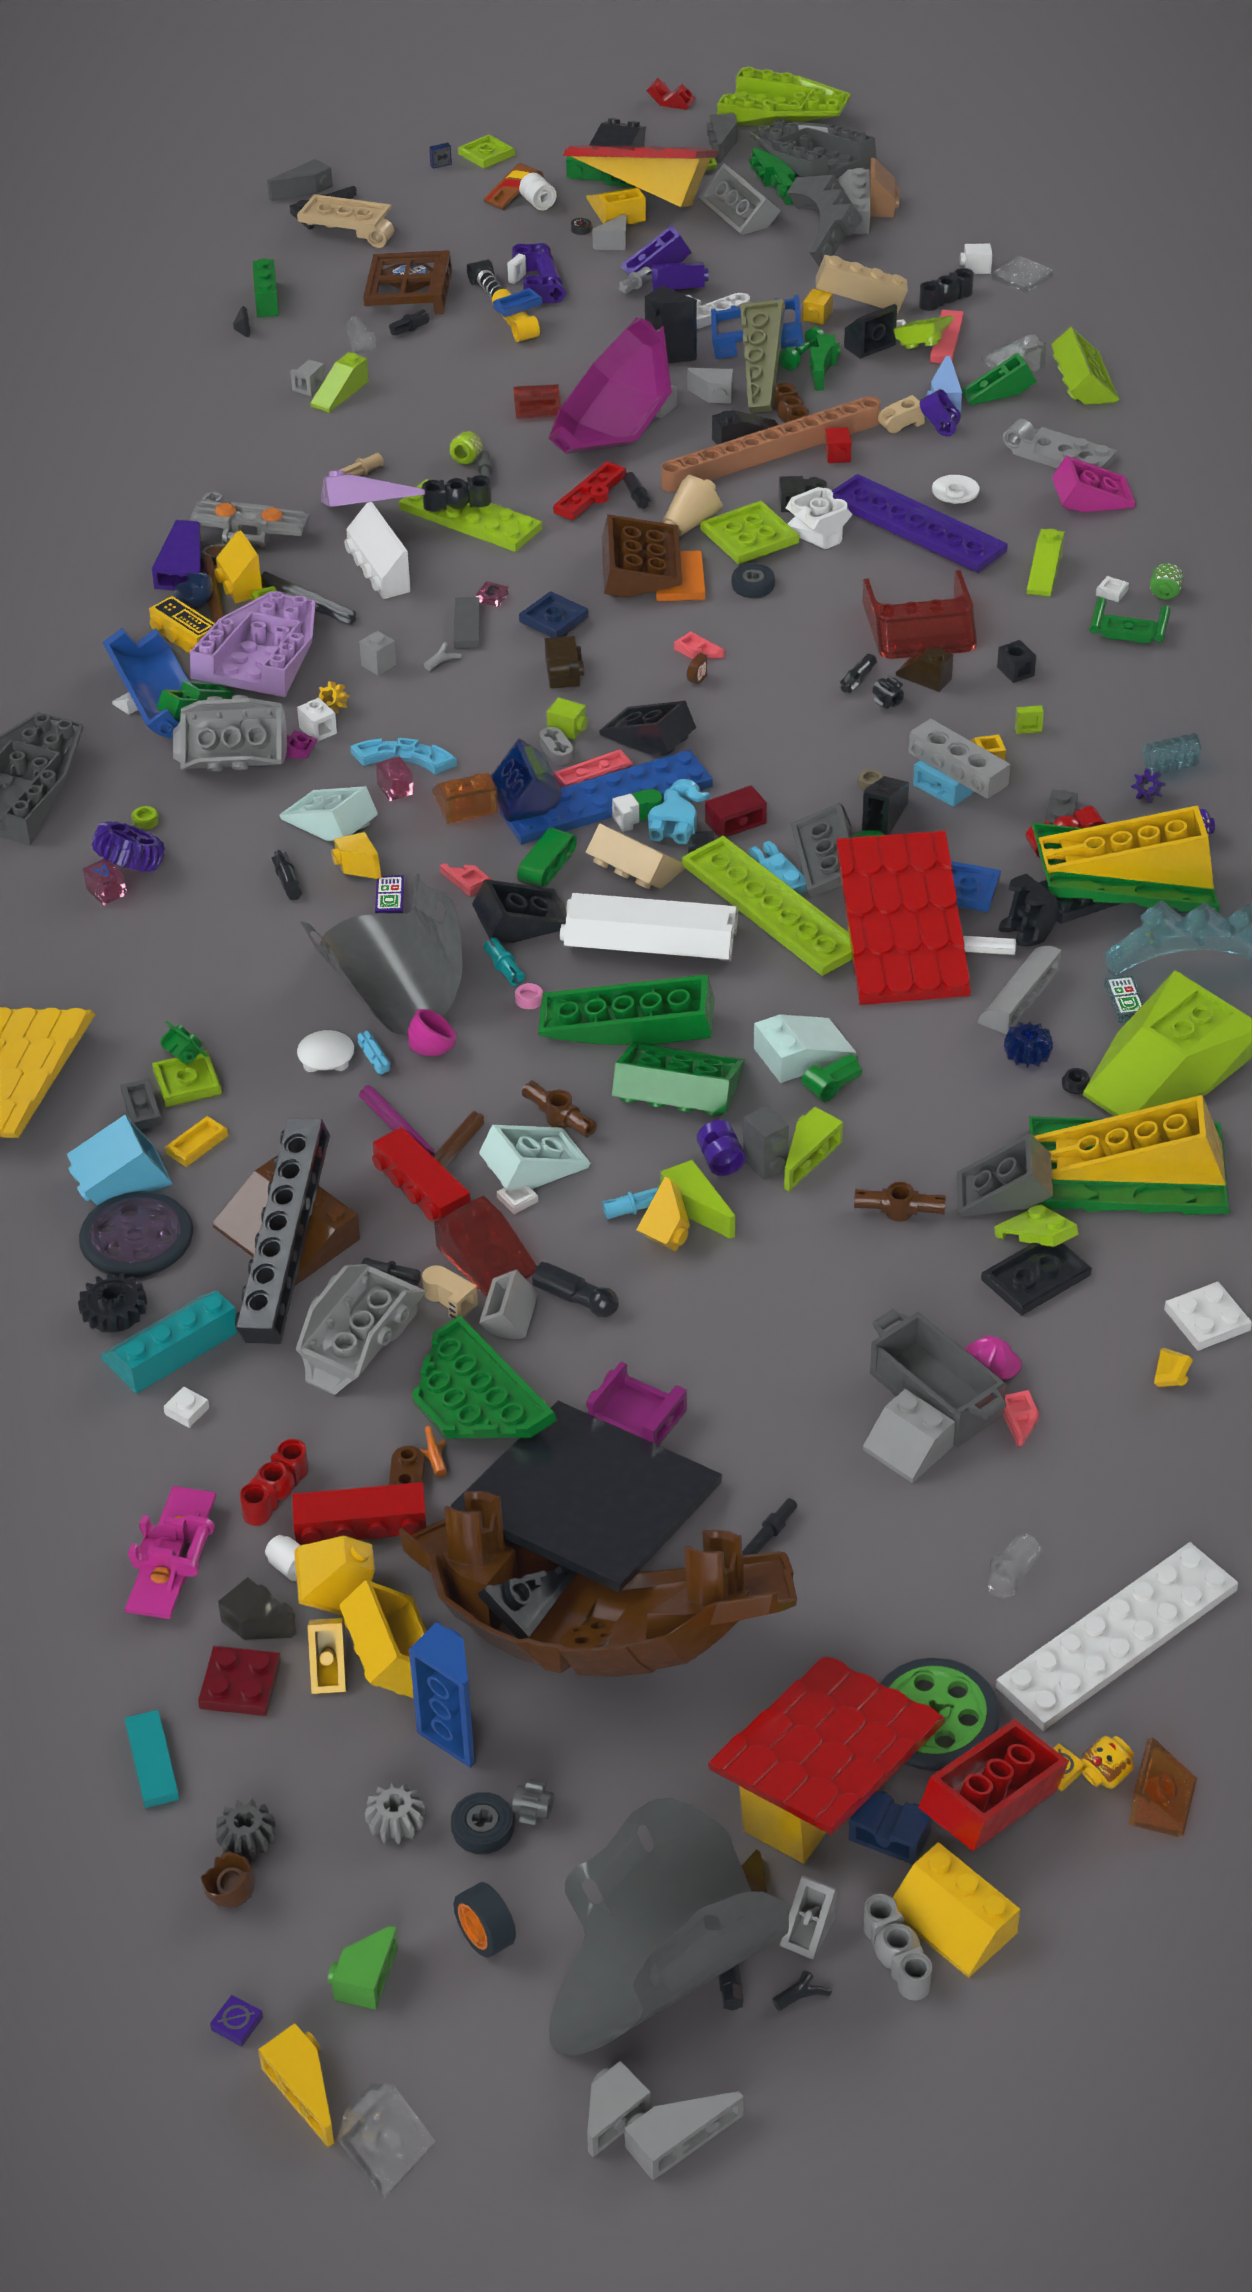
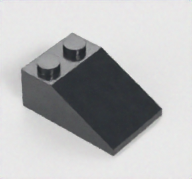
[589,118,646,147]
[599,700,696,755]
[472,879,567,943]

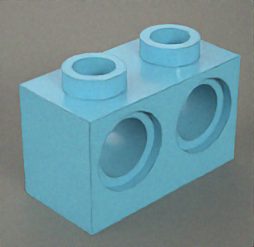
[913,760,974,807]

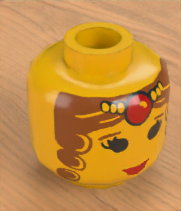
[1082,1736,1135,1789]

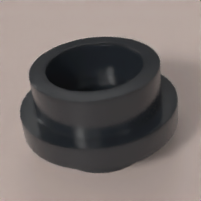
[1061,1068,1090,1094]

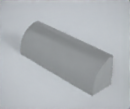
[977,946,1062,1035]

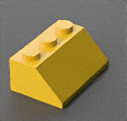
[893,1842,1021,1978]

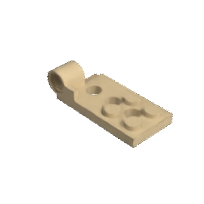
[297,194,394,248]

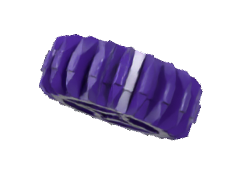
[92,821,165,872]

